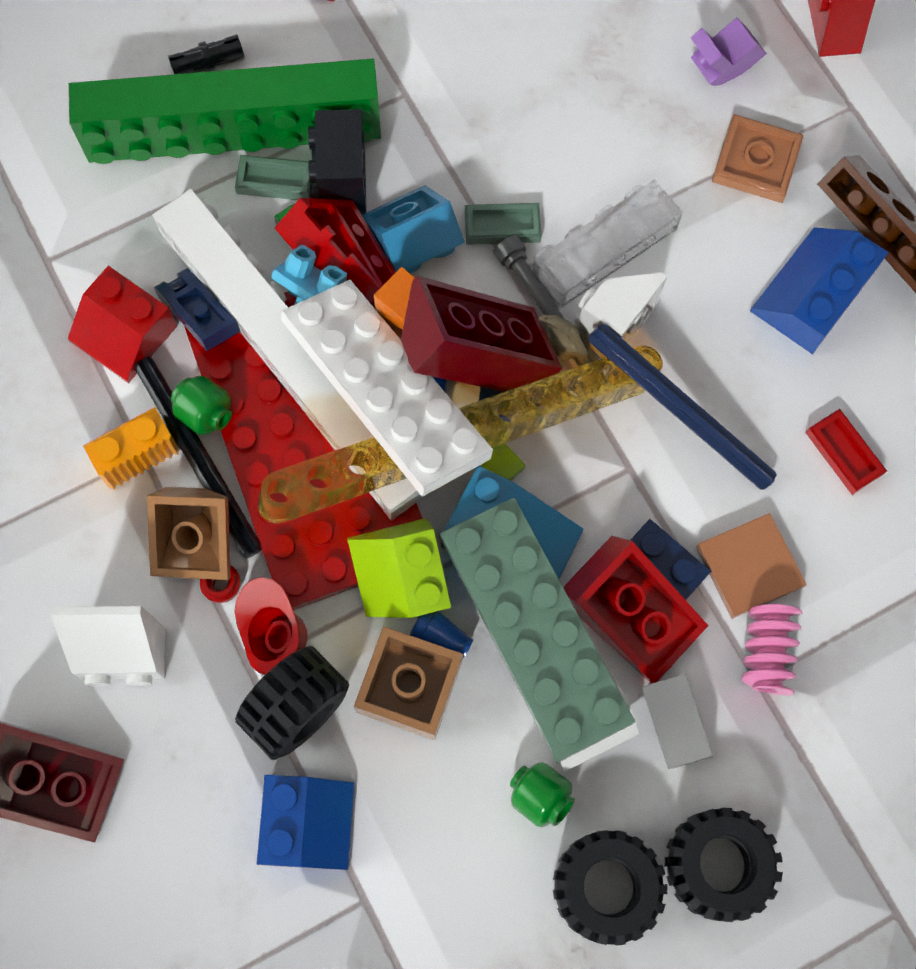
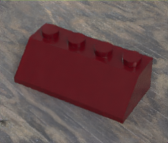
[401,275,563,397]

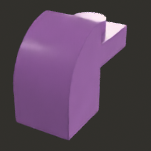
[690,17,767,86]

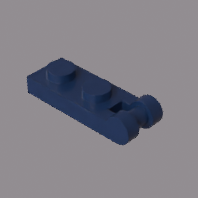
[154,268,240,351]

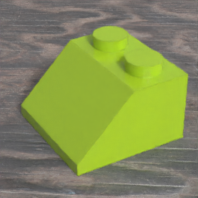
[347,518,451,618]

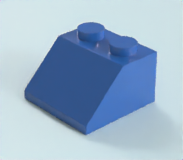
[256,775,354,870]

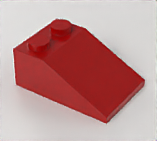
[563,535,709,684]

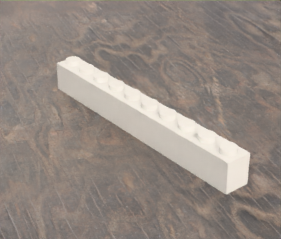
[152,189,427,521]

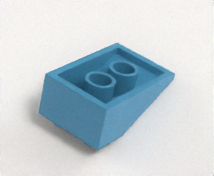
[441,466,584,579]

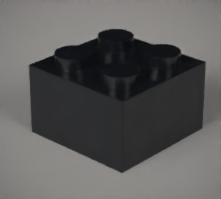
[308,109,367,215]

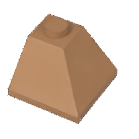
[147,487,231,580]

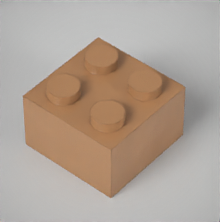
[354,626,463,740]

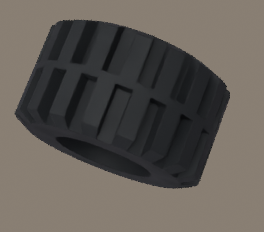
[235,646,349,760]
[664,807,783,922]
[553,830,667,946]

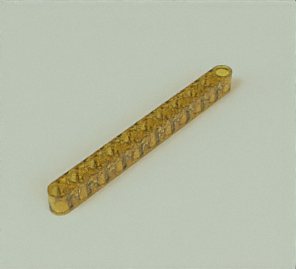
[258,345,663,524]

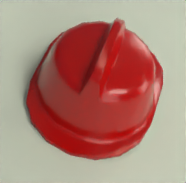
[234,577,308,675]

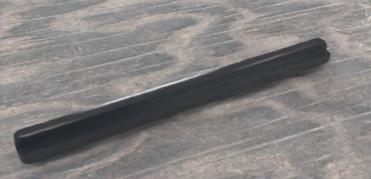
[134,357,262,559]

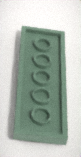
[440,498,636,763]

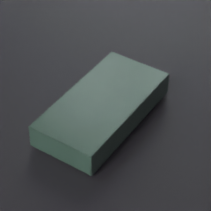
[235,155,312,200]
[465,203,541,244]

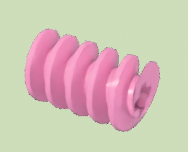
[741,604,803,695]

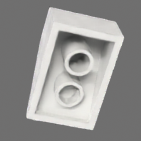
[51,605,167,686]

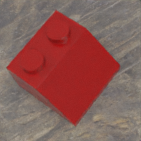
[67,265,177,384]

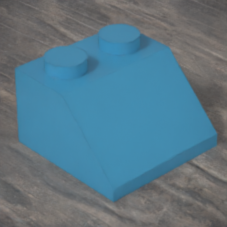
[362,185,465,273]

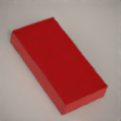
[805,409,887,495]

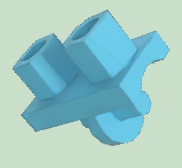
[271,245,347,305]

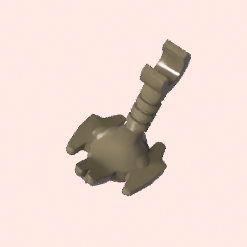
[525,315,588,413]

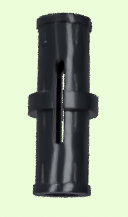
[168,34,245,74]

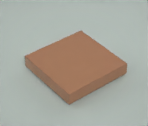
[712,114,804,203]
[696,513,807,619]

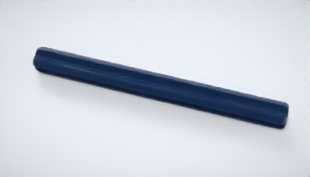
[588,323,777,490]

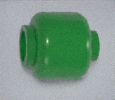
[171,376,232,435]
[510,762,575,827]

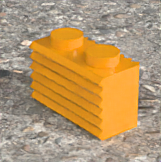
[83,407,180,489]

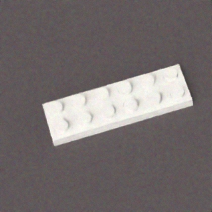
[282,280,493,497]

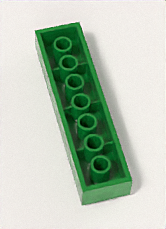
[68,58,381,164]

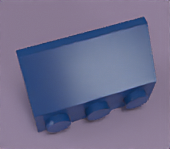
[750,227,889,355]

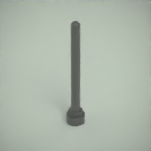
[493,235,608,393]

